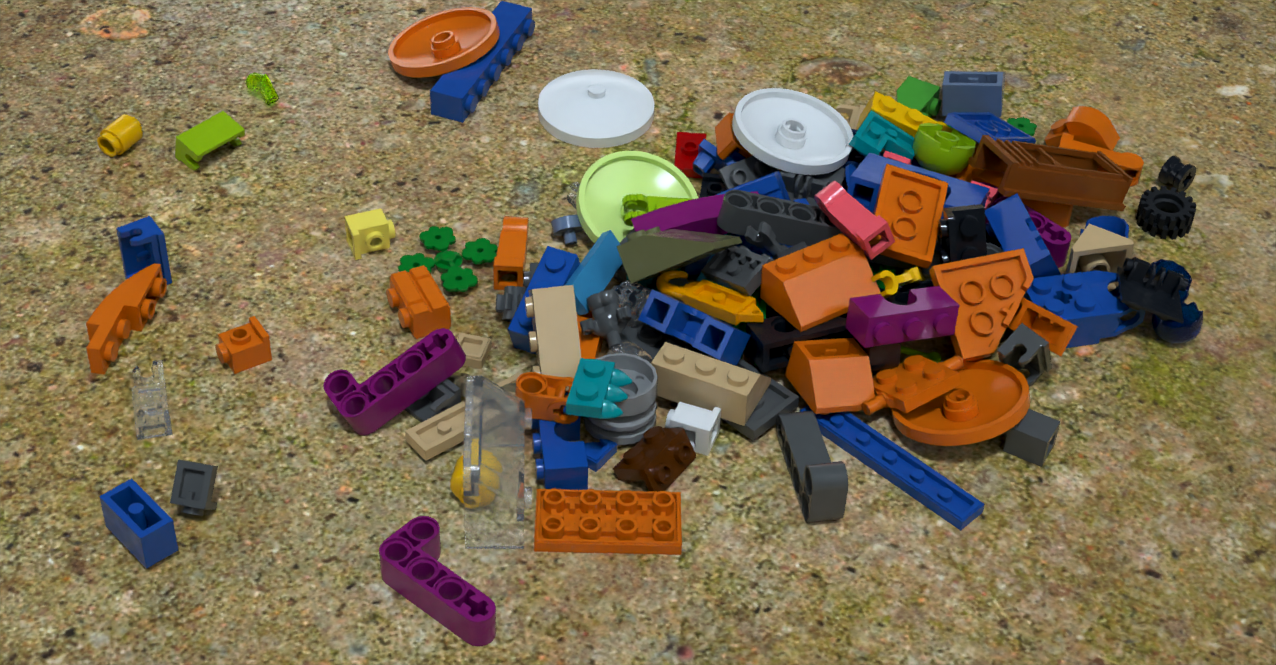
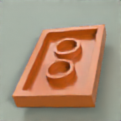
[869,164,948,269]

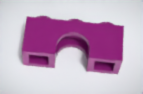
[845,286,959,348]

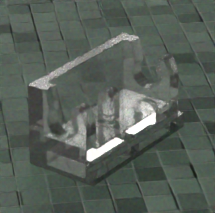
[131,360,173,440]

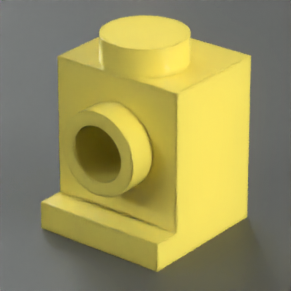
[344,208,396,260]

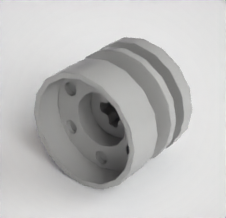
[584,353,658,445]

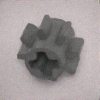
[495,286,527,322]

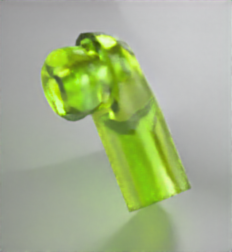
[246,72,279,105]

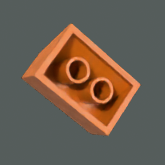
[760,233,880,332]

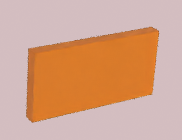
[534,488,682,555]

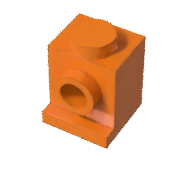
[215,316,272,374]

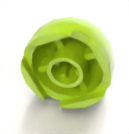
[913,123,976,176]

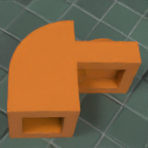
[1044,106,1120,151]

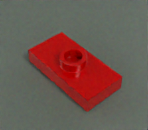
[674,132,706,178]

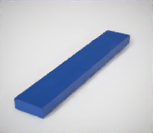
[800,405,985,531]

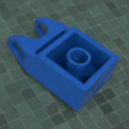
[1023,270,1146,348]

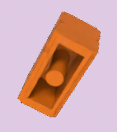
[386,265,451,339]

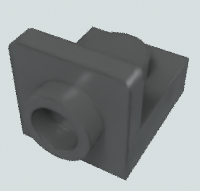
[170,460,218,516]

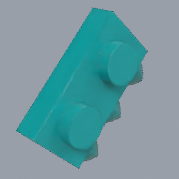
[566,358,632,419]

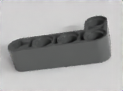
[776,411,848,523]

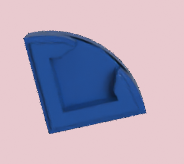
[585,439,617,472]

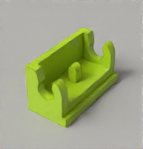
[175,111,245,170]

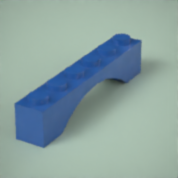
[430,1,535,123]

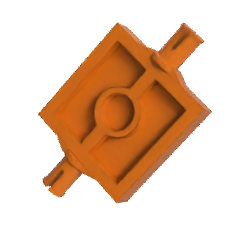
[862,354,964,416]

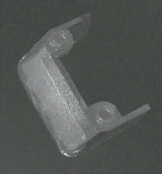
[463,375,532,549]

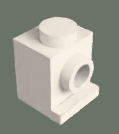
[665,402,721,456]

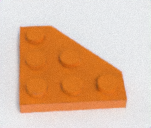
[929,248,1034,363]

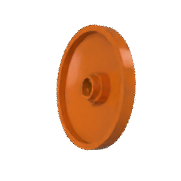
[388,7,500,78]
[891,359,1030,446]

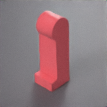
[814,181,895,260]

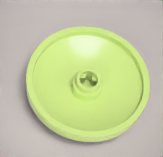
[576,151,698,243]

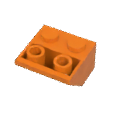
[785,338,875,415]

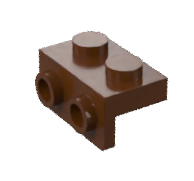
[613,426,696,492]

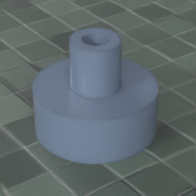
[551,215,584,245]

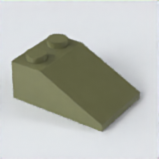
[616,226,742,284]

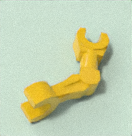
[871,267,925,298]

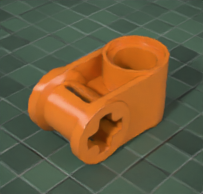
[515,372,579,424]

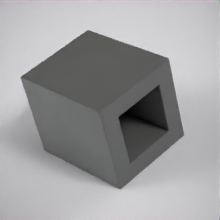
[1001,409,1060,467]

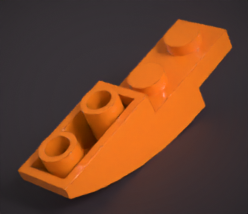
[86,263,167,375]

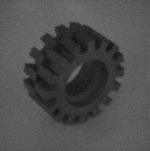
[1136,186,1196,240]

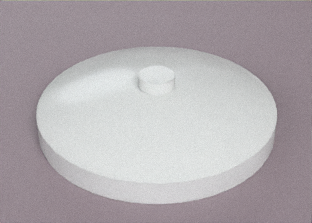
[538,69,654,148]
[732,88,853,175]

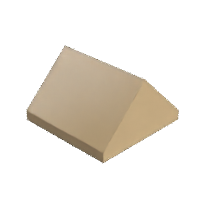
[1065,224,1134,291]

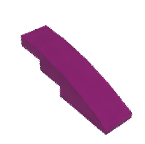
[631,191,759,235]

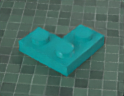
[849,110,915,160]

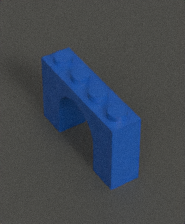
[847,153,990,234]

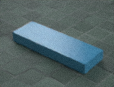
[564,230,622,316]

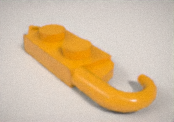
[656,270,764,325]

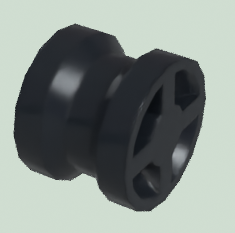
[1158,156,1196,193]

